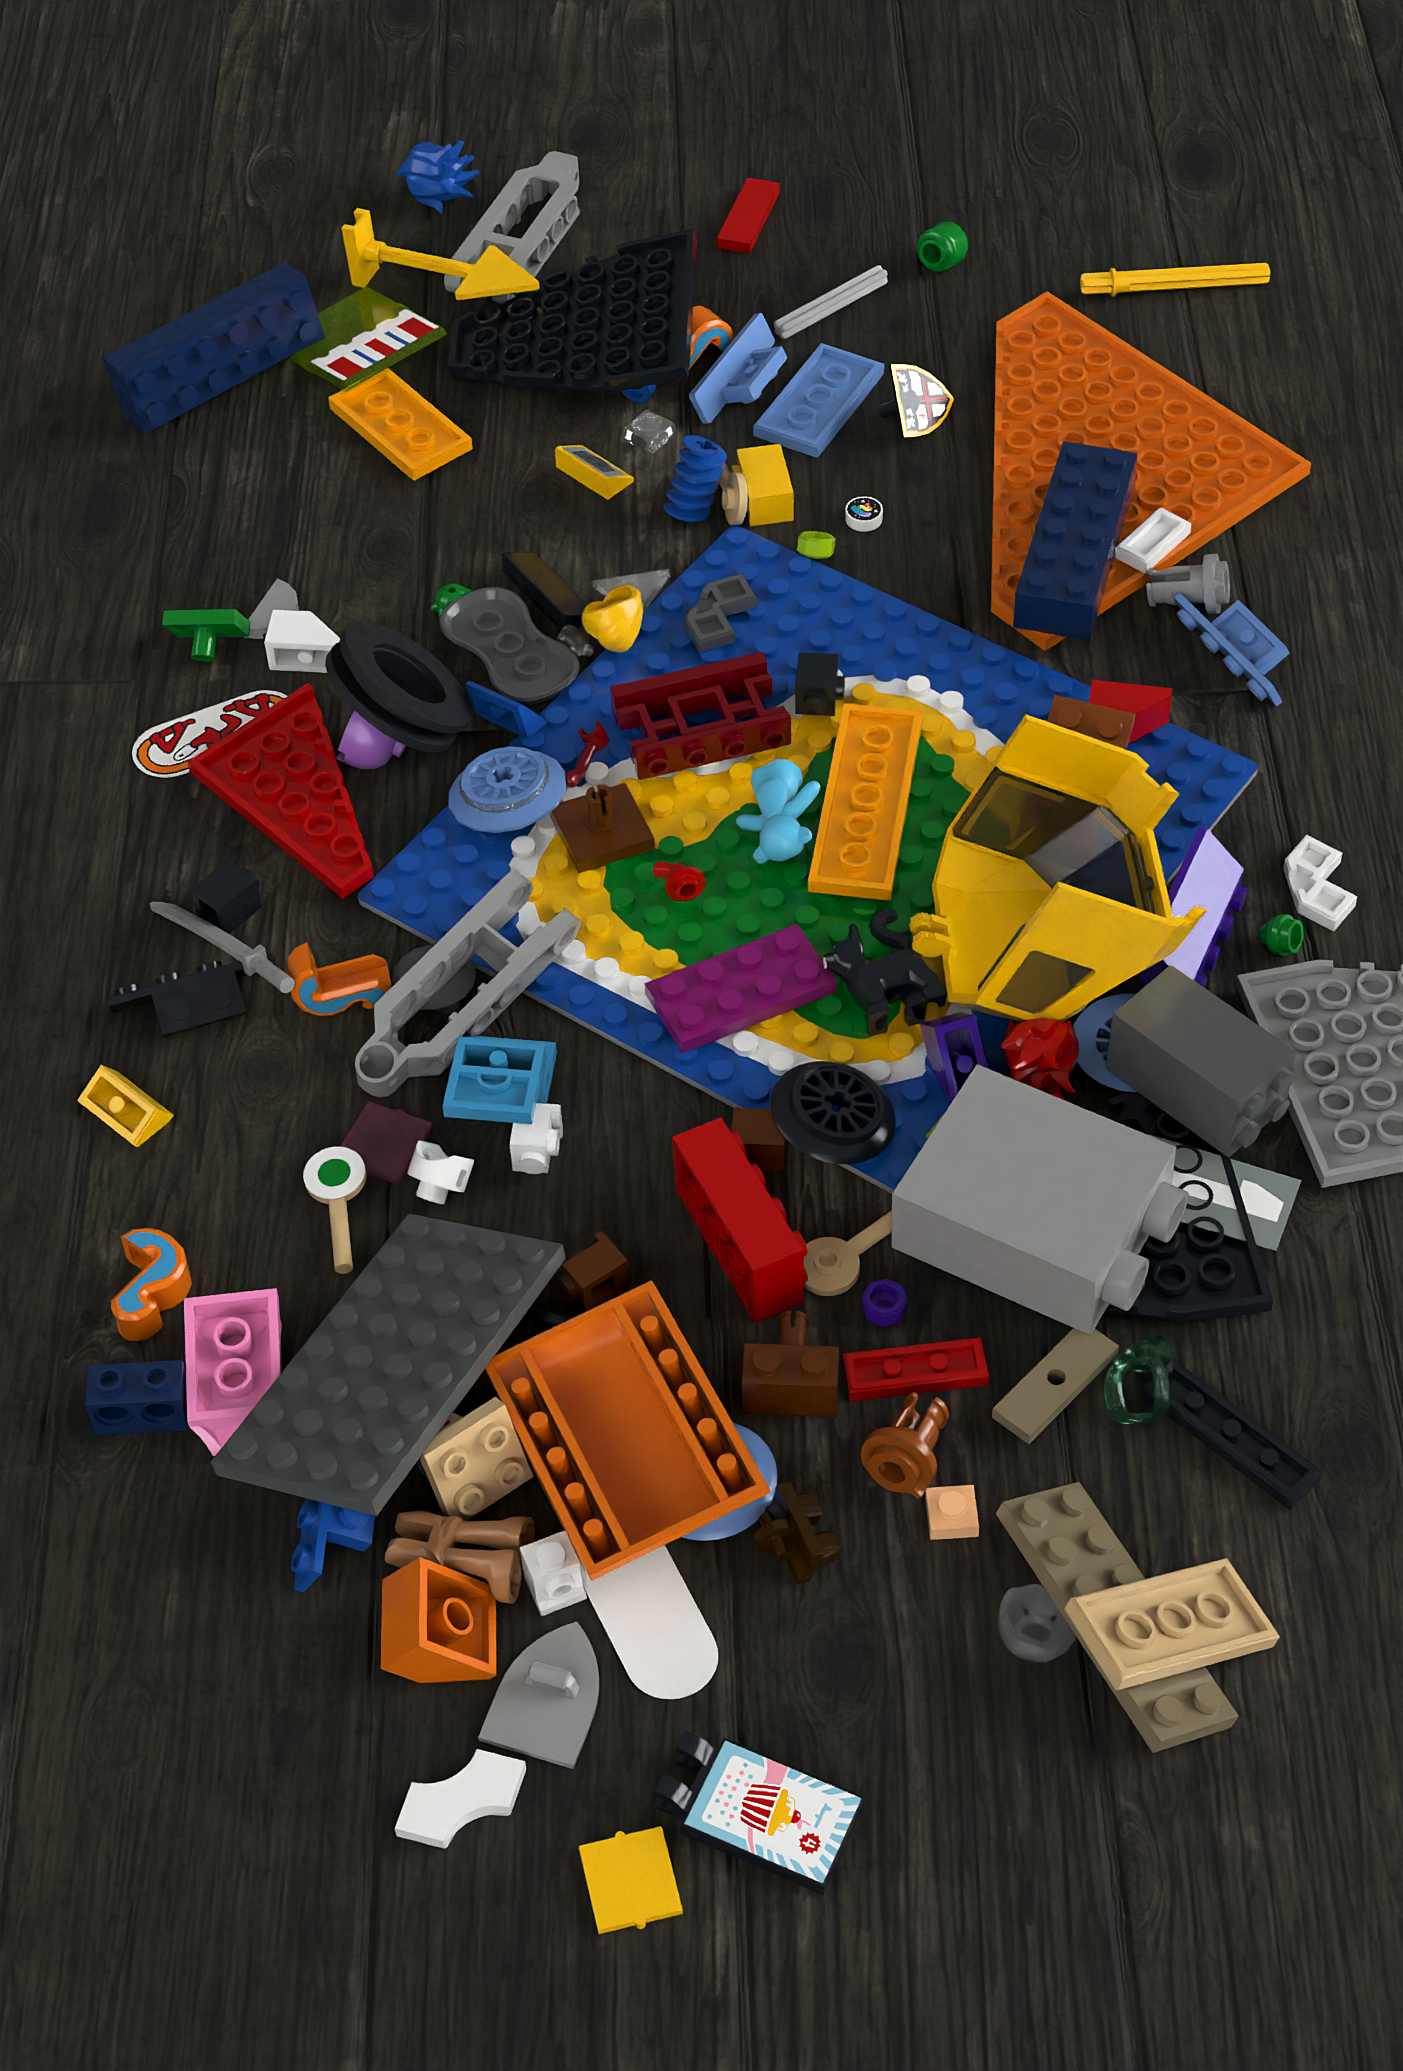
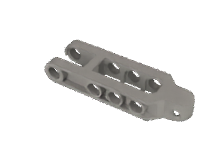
[444,151,580,304]
[355,870,581,1097]

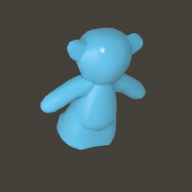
[736,759,820,864]

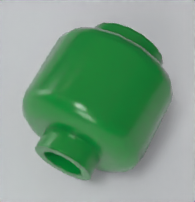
[917,221,968,272]

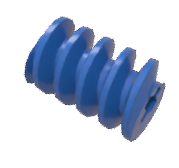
[663,435,727,522]

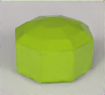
[797,531,836,559]

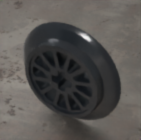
[771,1061,896,1164]

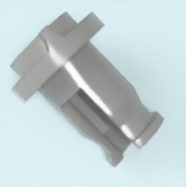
[1146,553,1230,615]

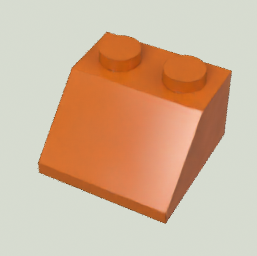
[381,1557,496,1683]

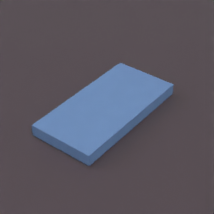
[753,343,884,458]

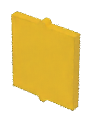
[579,1826,683,1934]

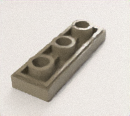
[992,1328,1119,1444]

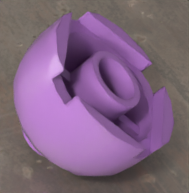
[337,710,406,770]

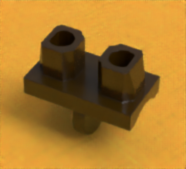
[753,1482,841,1584]

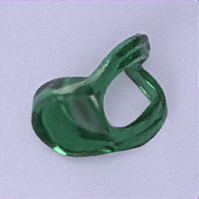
[1104,1336,1175,1424]

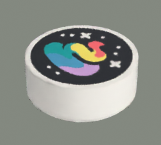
[845,496,883,532]

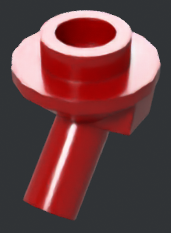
[653,861,706,901]

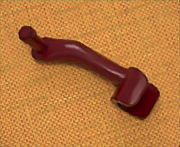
[566,721,609,788]

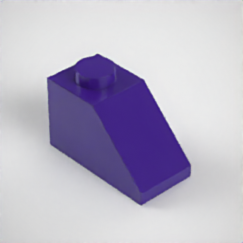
[920,1012,988,1106]

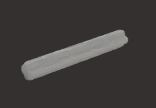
[774,265,888,339]

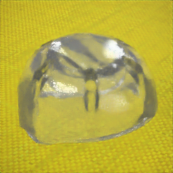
[998,1584,1077,1662]

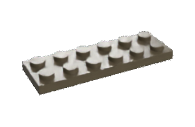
[996,1482,1239,1753]

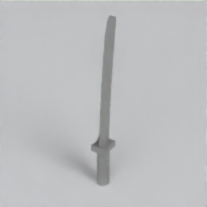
[150,902,295,993]

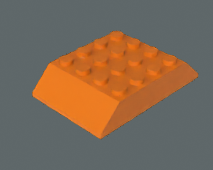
[485,1280,771,1581]

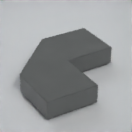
[684,573,757,653]

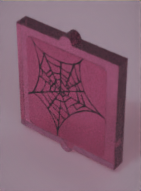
[340,1101,433,1185]

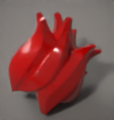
[1000,1018,1079,1094]

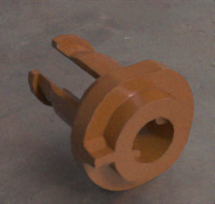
[861,1392,949,1499]

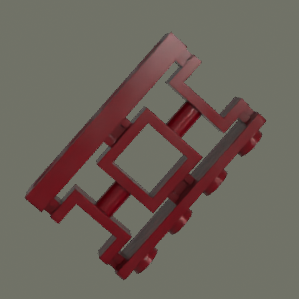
[610,652,791,780]

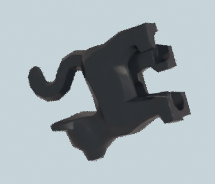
[823,909,947,1037]

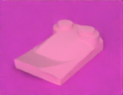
[184,1288,282,1456]

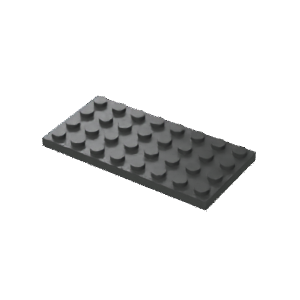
[211,1214,566,1516]

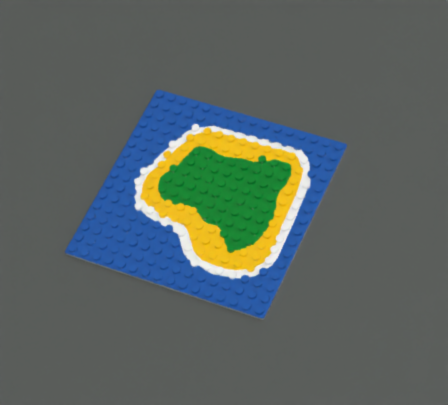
[358,525,1258,1194]

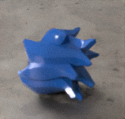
[396,140,479,214]

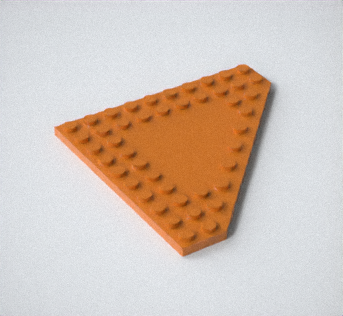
[991,291,1311,651]

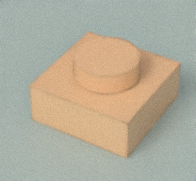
[925,1485,979,1540]

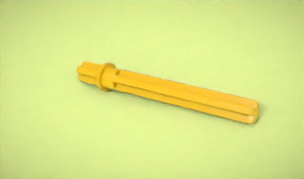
[1080,263,1270,297]

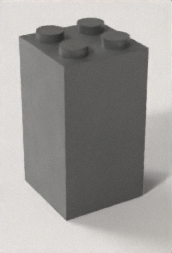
[1106,965,1297,1158]

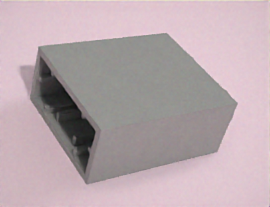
[892,1064,1189,1335]

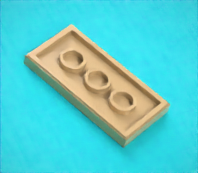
[1064,1558,1280,1691]

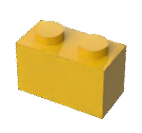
[731,444,794,526]

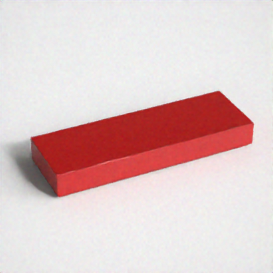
[717,178,780,254]
[842,1337,989,1402]

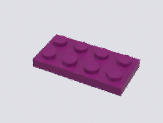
[644,924,836,1053]

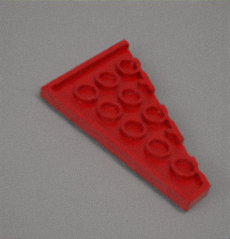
[188,683,374,899]

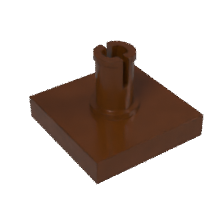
[550,783,655,873]

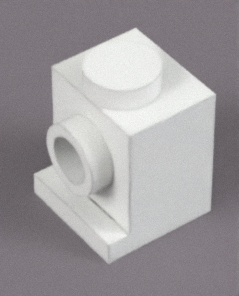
[509,1103,563,1174]
[520,1530,587,1616]

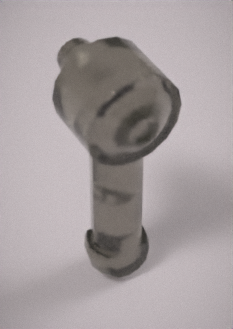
[556,624,595,658]

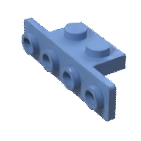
[689,313,787,424]
[1174,592,1290,707]

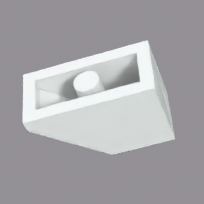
[264,610,340,673]

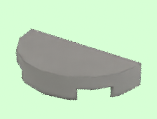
[244,578,299,639]

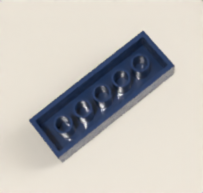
[103,262,325,434]
[1013,441,1138,641]

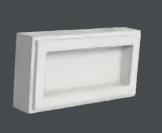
[1114,507,1192,574]

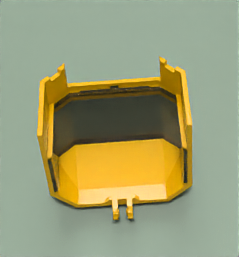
[909,714,1207,1022]

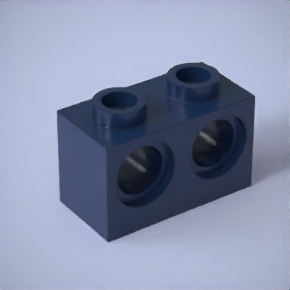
[85,1360,189,1435]

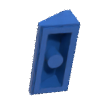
[466,681,547,739]

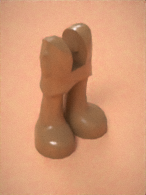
[385,1510,535,1604]

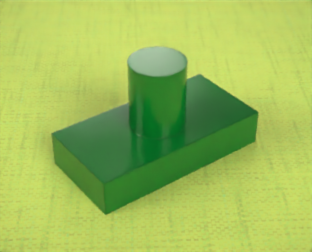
[162,609,250,662]

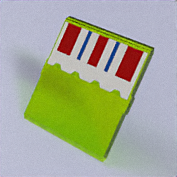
[287,287,447,392]

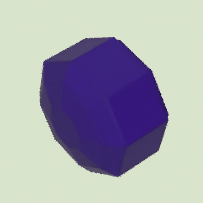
[862,1279,908,1327]

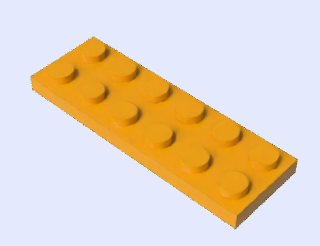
[808,703,923,901]

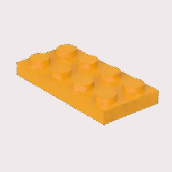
[328,367,473,481]

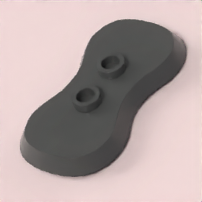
[439,587,580,705]

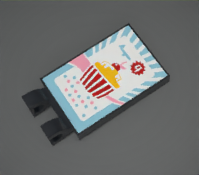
[654,1730,865,1895]

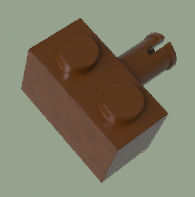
[742,1310,839,1417]

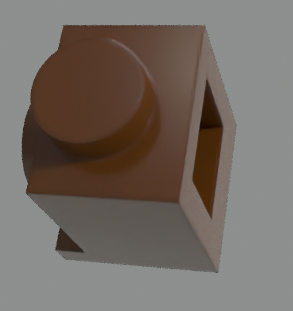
[556,1231,630,1312]

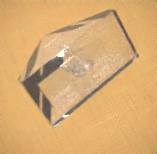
[590,569,670,612]

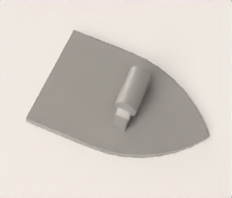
[478,1621,599,1769]

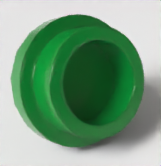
[1257,914,1303,956]

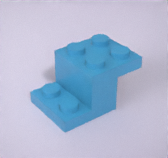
[443,1035,557,1124]

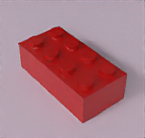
[672,1117,808,1323]

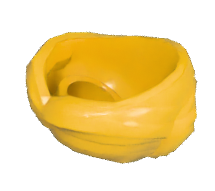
[581,584,643,653]

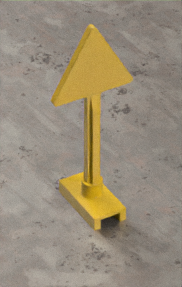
[341,208,540,300]

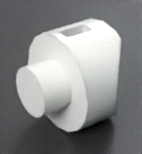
[407,1140,474,1204]

